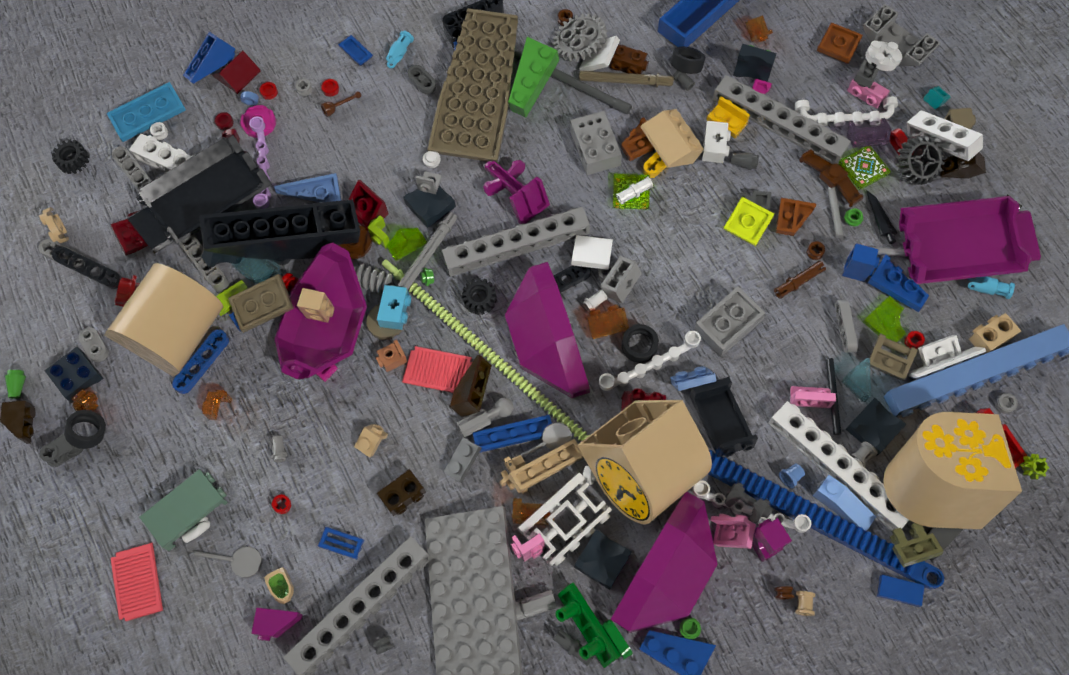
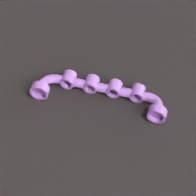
[249,116,271,209]

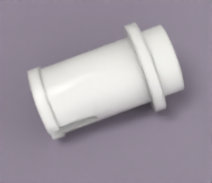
[583,290,607,312]

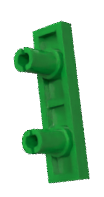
[555,582,621,668]

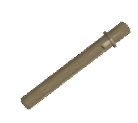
[579,71,674,87]

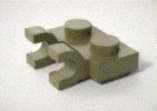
[890,523,944,567]

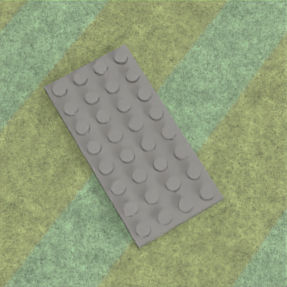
[425,506,523,675]

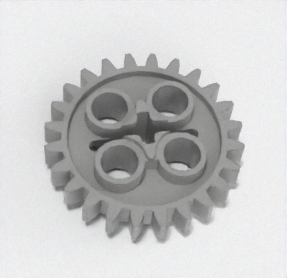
[553,13,608,62]

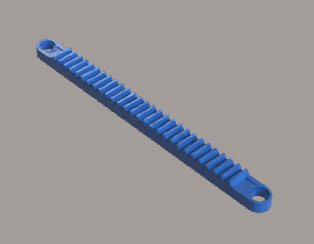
[708,450,944,590]

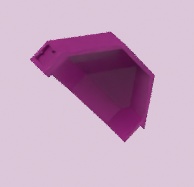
[275,243,367,380]
[505,262,590,398]
[610,492,718,633]

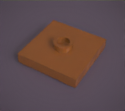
[817,22,863,64]

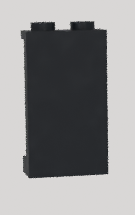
[690,377,758,457]

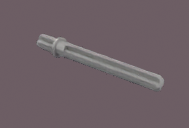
[398,212,457,290]

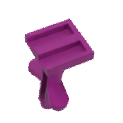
[483,160,550,224]

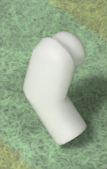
[182,516,210,543]

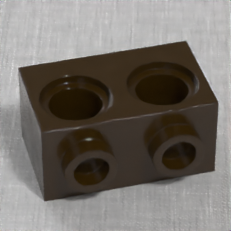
[377,469,426,516]

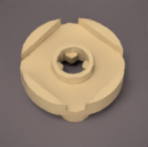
[39,207,69,244]

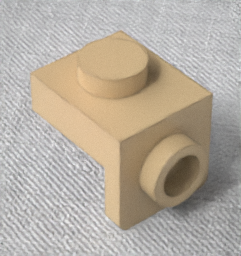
[354,424,388,458]

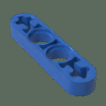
[172,330,229,394]

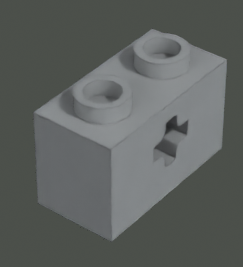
[601,256,642,303]

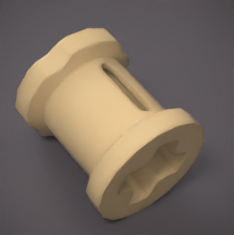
[795,591,815,616]

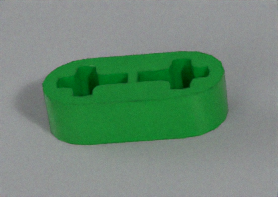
[602,619,633,660]

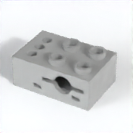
[570,111,622,175]
[695,287,765,357]

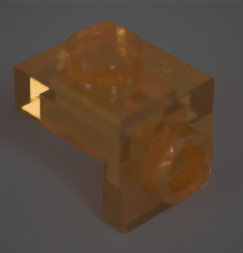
[745,15,773,43]
[202,390,232,420]

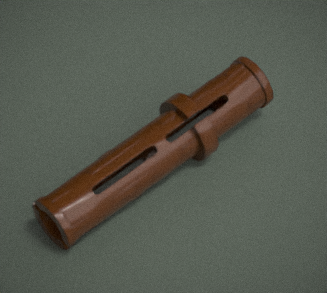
[774,261,826,299]

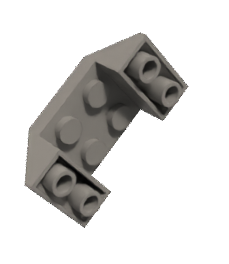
[863,4,941,67]

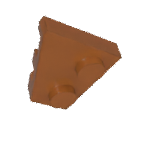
[775,198,816,236]

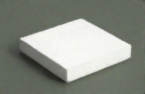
[579,36,620,71]
[571,235,613,270]

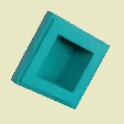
[923,86,951,109]

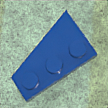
[868,254,929,312]
[639,630,716,675]

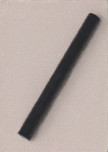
[826,358,842,435]

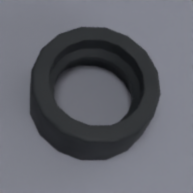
[670,46,706,74]
[622,324,659,363]
[64,410,106,449]

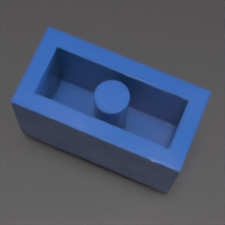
[842,243,880,282]

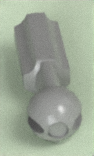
[456,398,514,438]
[515,590,557,621]

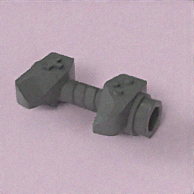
[725,482,774,523]

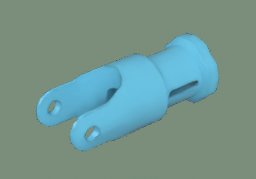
[386,30,414,68]
[968,276,1015,299]

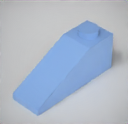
[813,475,876,531]

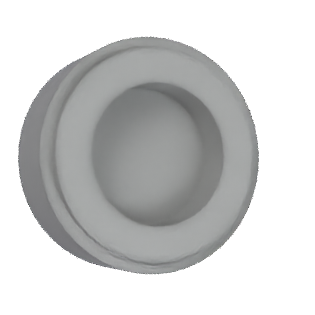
[995,393,1018,414]

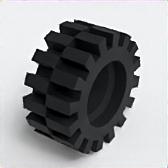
[52,139,90,174]
[462,278,497,315]

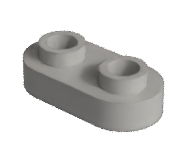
[79,327,109,362]

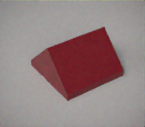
[212,50,261,94]
[348,180,389,231]

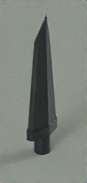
[866,190,897,244]

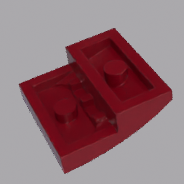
[110,210,148,256]

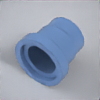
[779,464,805,488]

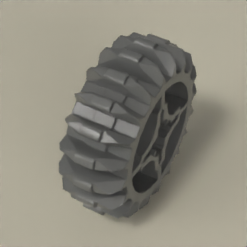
[895,135,945,185]

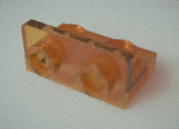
[585,304,629,339]

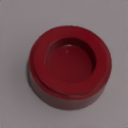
[215,112,234,130]

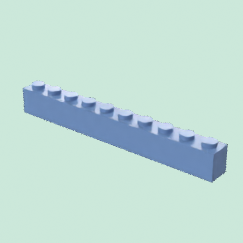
[883,324,1069,417]

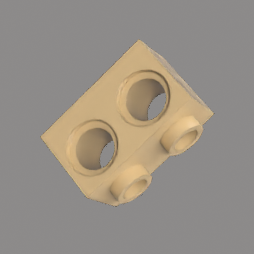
[297,288,334,323]
[969,313,1021,355]

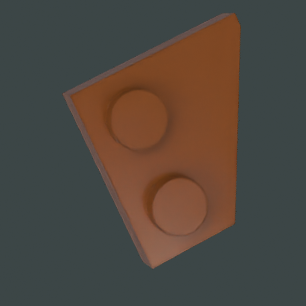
[621,117,655,161]

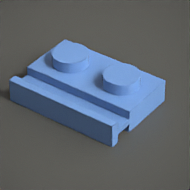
[670,366,717,391]

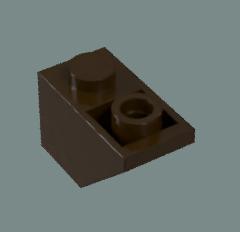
[940,152,986,179]
[0,401,36,444]

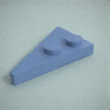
[274,173,342,203]

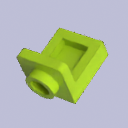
[367,216,391,249]

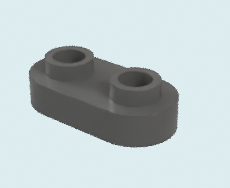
[408,65,436,94]

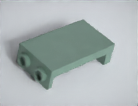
[139,469,228,551]

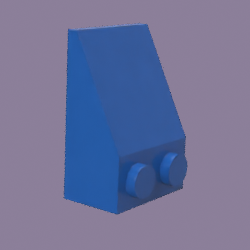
[183,32,235,84]

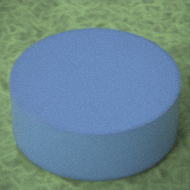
[240,91,259,105]

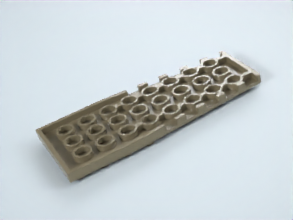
[427,9,518,163]

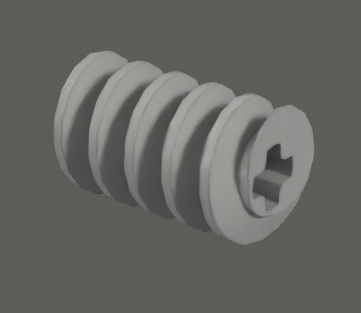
[354,263,392,295]

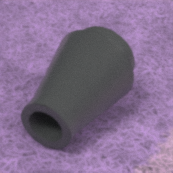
[731,153,759,170]

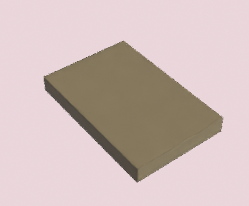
[228,274,294,333]

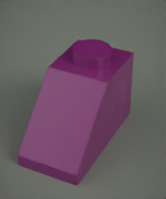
[251,608,303,641]

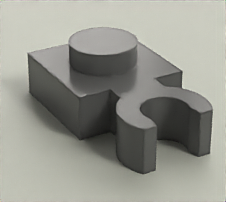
[739,191,772,211]

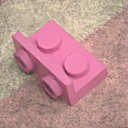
[847,79,890,109]
[790,386,836,408]

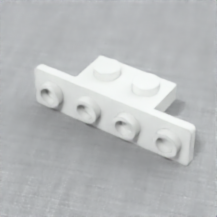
[907,335,986,380]

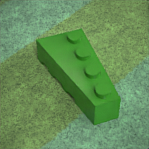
[508,37,559,118]

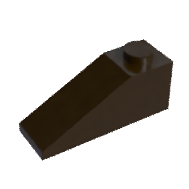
[449,355,492,417]

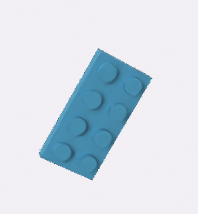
[106,82,186,142]

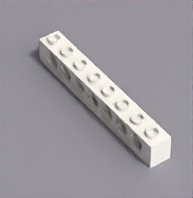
[768,401,909,531]

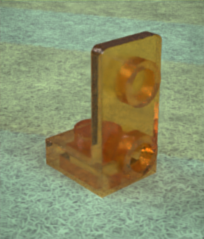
[512,498,554,526]

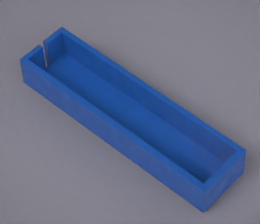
[658,0,740,47]

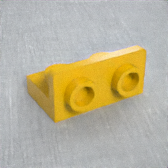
[706,97,750,138]

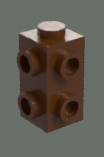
[608,44,649,74]

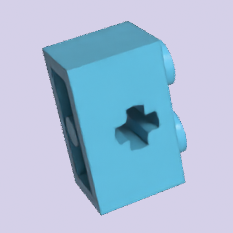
[377,285,411,330]

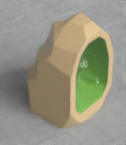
[264,567,294,604]

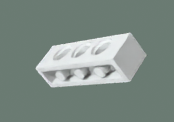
[907,110,983,161]
[129,134,194,173]

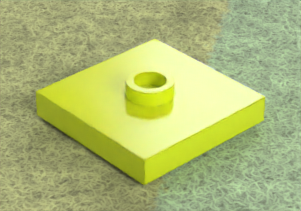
[723,197,775,247]

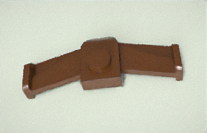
[799,149,864,208]

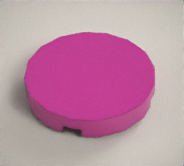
[240,105,276,138]

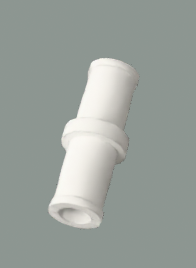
[616,177,653,204]

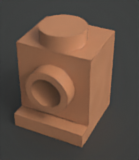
[376,340,408,372]

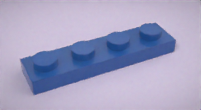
[473,414,552,453]

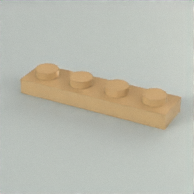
[508,439,584,493]

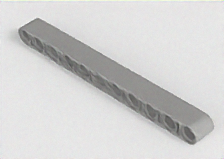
[112,146,230,293]

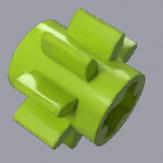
[1020,454,1049,480]

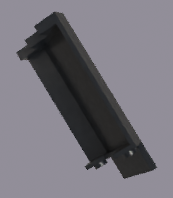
[127,134,272,254]

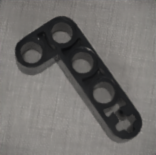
[442,0,504,48]

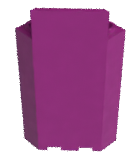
[899,196,1041,284]

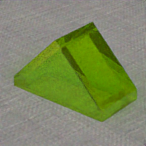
[387,228,427,261]

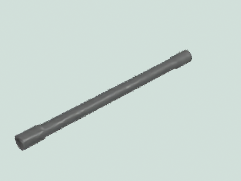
[514,49,632,115]

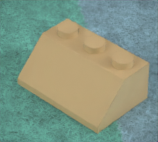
[641,109,704,168]

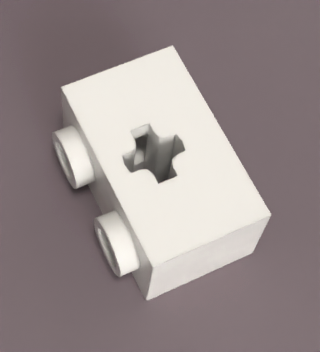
[702,121,731,163]

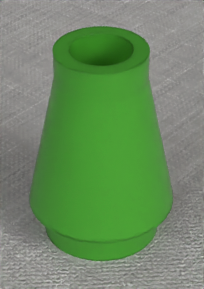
[5,370,26,399]

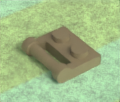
[866,333,918,381]

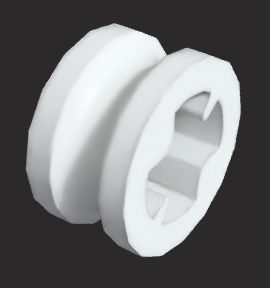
[150,122,168,140]

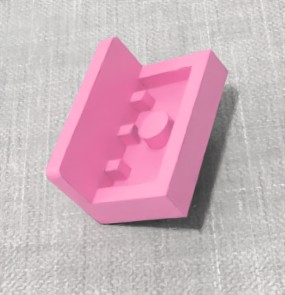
[710,514,756,549]
[511,533,545,562]

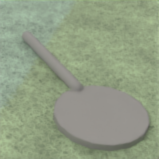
[518,422,572,458]
[194,547,262,578]

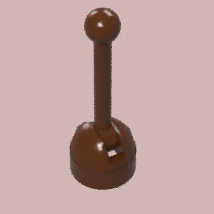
[321,91,361,117]

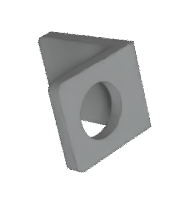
[416,172,442,194]

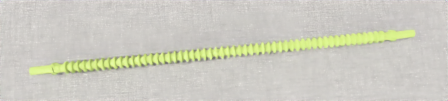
[382,259,590,441]

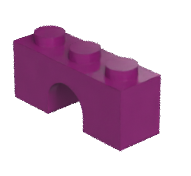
[752,518,792,562]

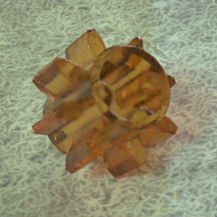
[72,390,98,411]

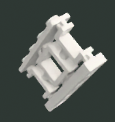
[517,472,612,566]

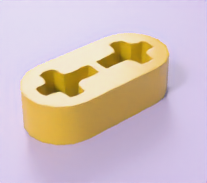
[643,152,667,178]

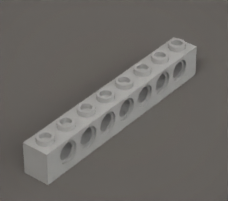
[713,75,851,164]
[442,207,590,277]
[283,536,429,675]

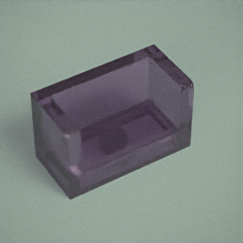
[847,118,892,148]

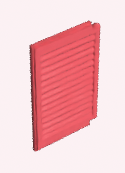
[402,346,472,393]
[110,543,163,621]

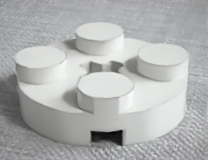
[865,41,902,71]

